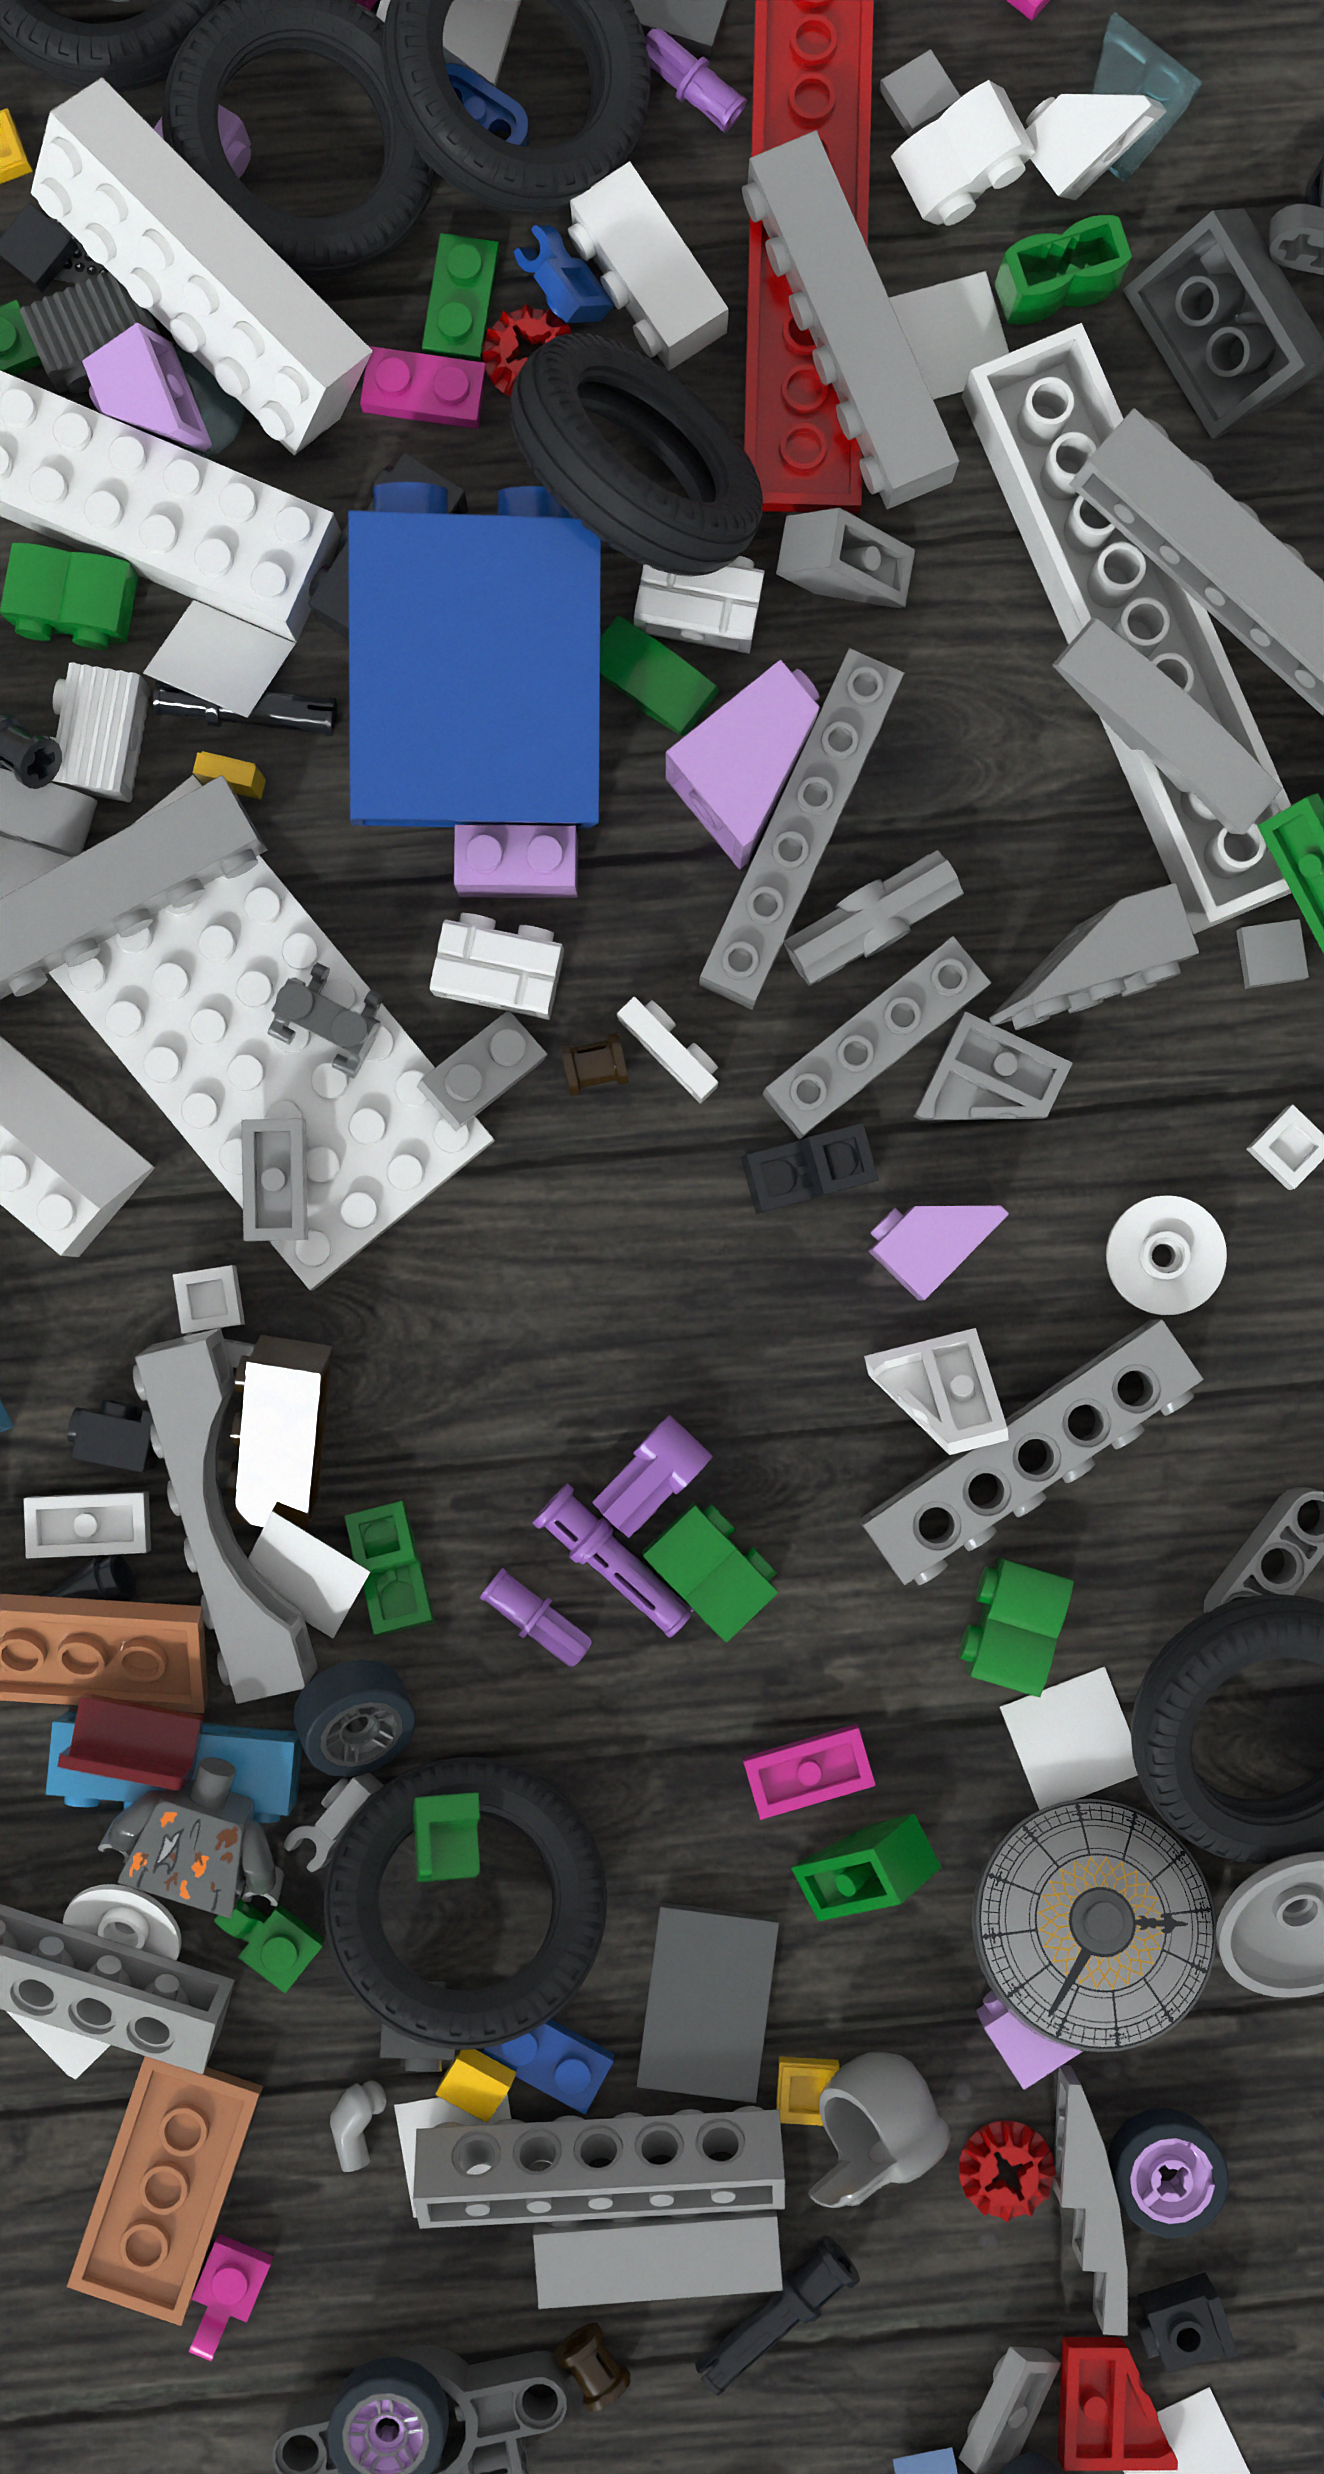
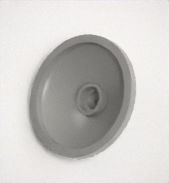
[1216,1852,1324,1998]

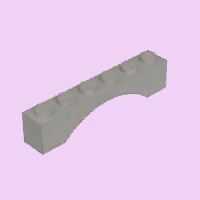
[133,1328,318,1704]

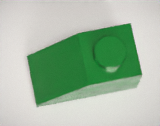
[791,1813,942,1921]

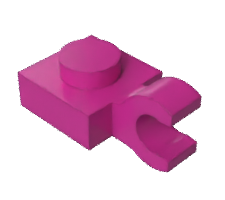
[189,2234,274,2361]

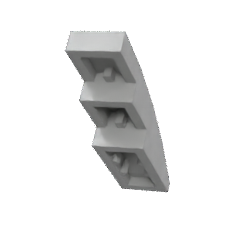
[1052,618,1283,835]
[1052,2065,1128,2336]

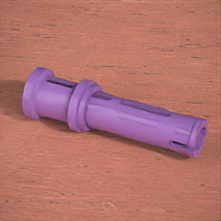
[532,1483,694,1638]

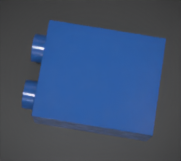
[349,482,600,830]

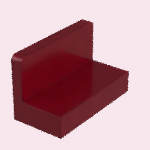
[57,1693,205,1790]

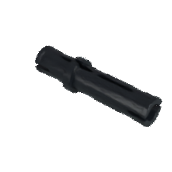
[153,679,337,736]

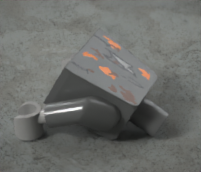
[98,1757,284,1918]

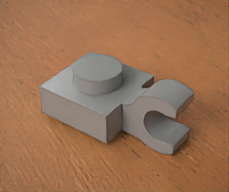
[283,1773,384,1872]

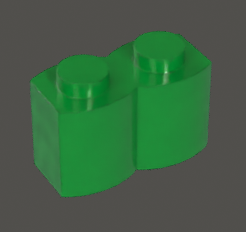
[994,215,1132,325]
[0,543,139,650]
[642,1501,779,1643]
[959,1557,1074,1698]

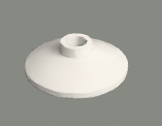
[1106,1196,1227,1315]
[63,1884,182,1961]

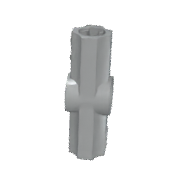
[783,850,964,986]

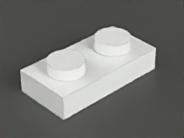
[617,997,719,1104]
[24,1491,151,1558]

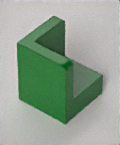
[413,1793,480,1882]

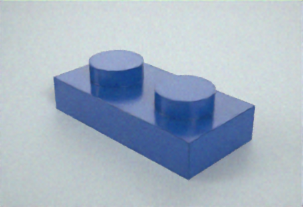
[481,2019,614,2114]

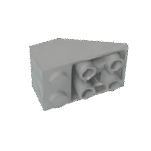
[989,883,1199,1030]

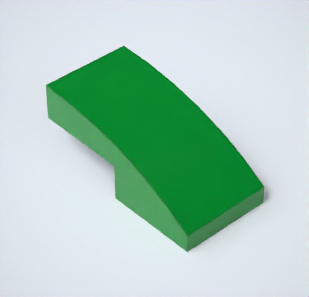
[600,616,719,737]
[344,1501,435,1637]

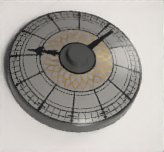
[971,1799,1217,2052]

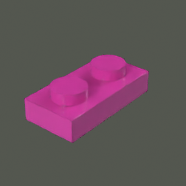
[360,346,487,429]
[743,1724,876,1820]

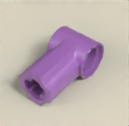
[592,1415,713,1538]

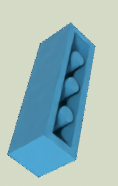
[46,1711,302,1823]

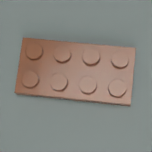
[0,1594,209,1713]
[67,2056,263,2326]

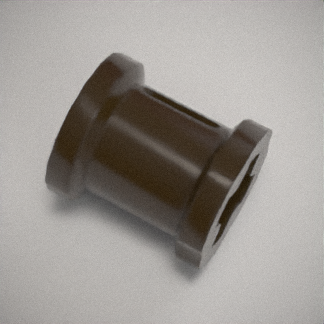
[560,1033,629,1096]
[554,2323,631,2412]

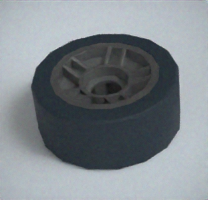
[294,1659,416,1777]

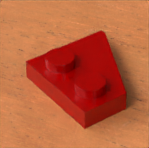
[1057,2337,1178,2471]

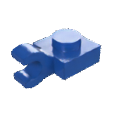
[514,225,615,323]

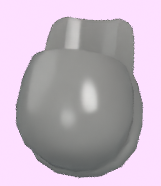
[808,2051,951,2208]

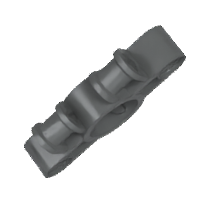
[272,2345,569,2474]

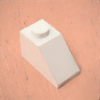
[1025,94,1167,200]

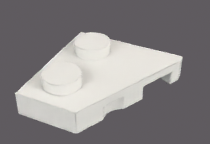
[864,1328,1009,1455]

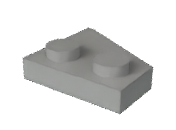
[913,1011,1073,1120]

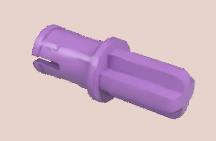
[645,28,748,133]
[479,1567,592,1667]

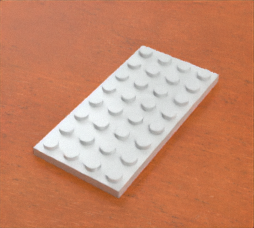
[48,775,495,1291]

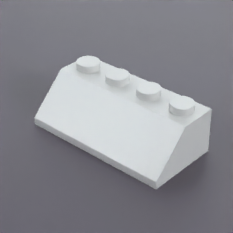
[0,1036,155,1257]

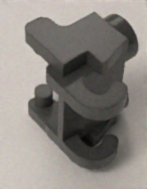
[267,962,383,1079]

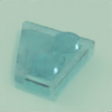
[1091,13,1203,183]

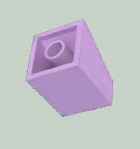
[666,660,819,870]

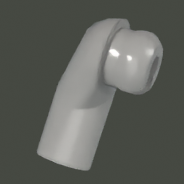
[330,2080,387,2172]

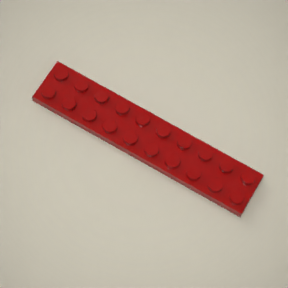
[744,0,874,514]

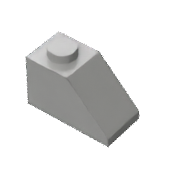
[776,508,915,608]

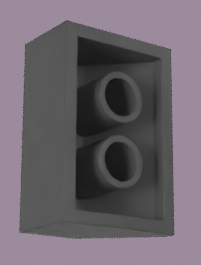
[1123,208,1324,439]

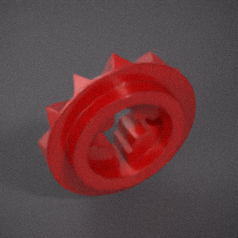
[482,303,572,397]
[958,2120,1057,2223]

